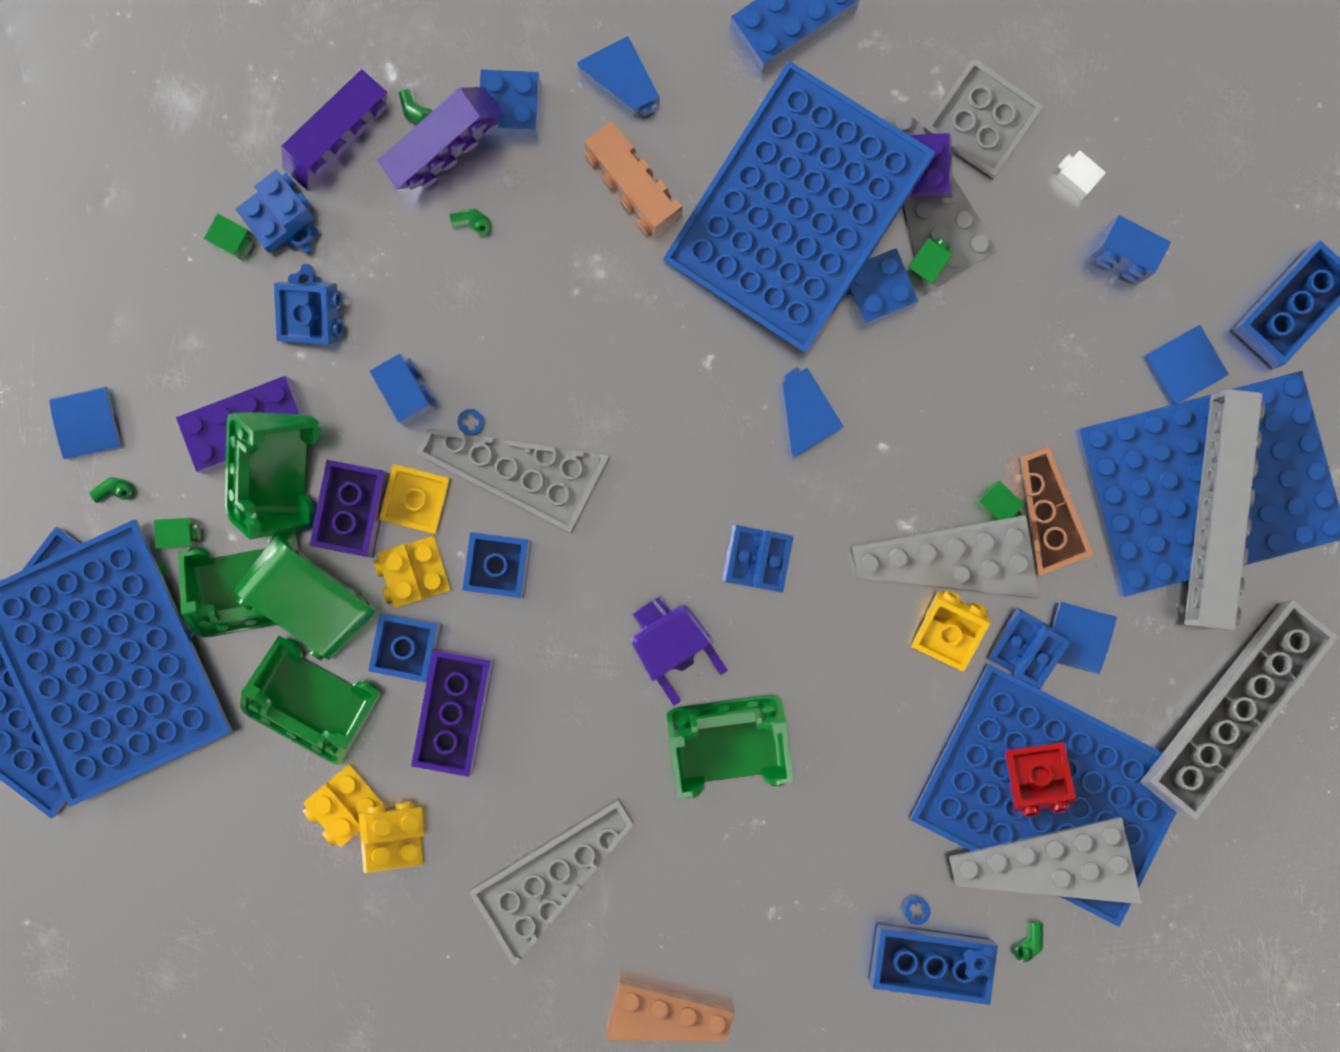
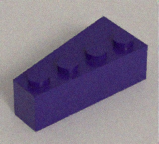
[281,69,387,191]

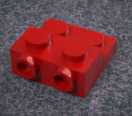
[1005,742,1076,817]

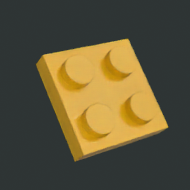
[379,464,450,534]

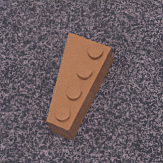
[584,121,683,238]
[1020,446,1094,577]
[605,977,734,1042]

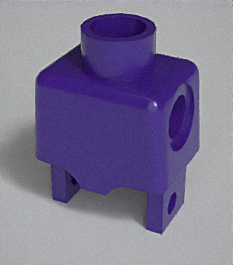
[631,595,728,706]

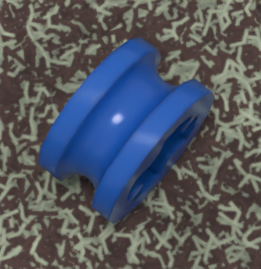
[457,409,485,435]
[903,897,931,925]

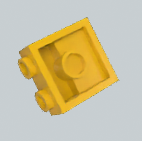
[374,535,452,608]
[911,590,991,672]
[303,763,388,847]
[358,801,424,873]

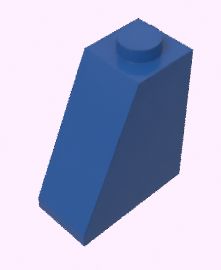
[577,36,660,117]
[781,367,844,459]

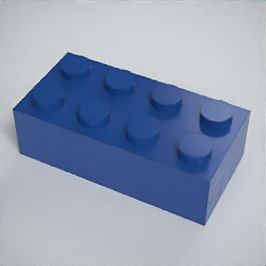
[730,0,860,73]
[1232,240,1340,369]
[869,924,998,1005]

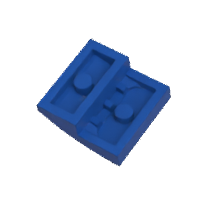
[1147,324,1229,404]
[49,386,122,459]
[722,525,794,593]
[1052,602,1117,674]
[987,607,1071,689]

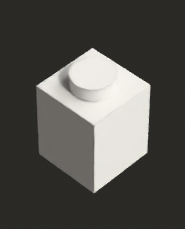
[1056,150,1106,200]

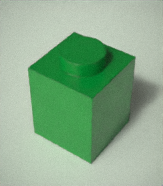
[204,213,254,260]
[908,237,953,285]
[975,480,1025,521]
[154,518,201,549]

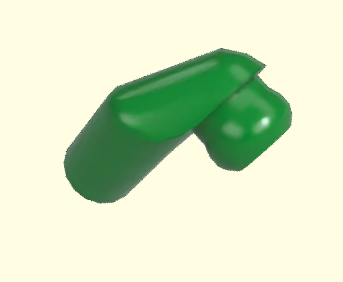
[399,89,432,125]
[449,208,492,235]
[88,477,133,503]
[1014,921,1043,962]

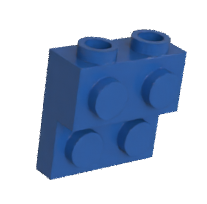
[235,169,315,253]
[274,282,344,345]

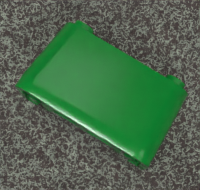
[225,412,321,540]
[178,532,298,637]
[234,534,376,661]
[240,635,381,765]
[666,695,793,799]

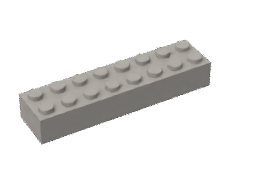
[1184,389,1265,630]
[1140,600,1339,821]

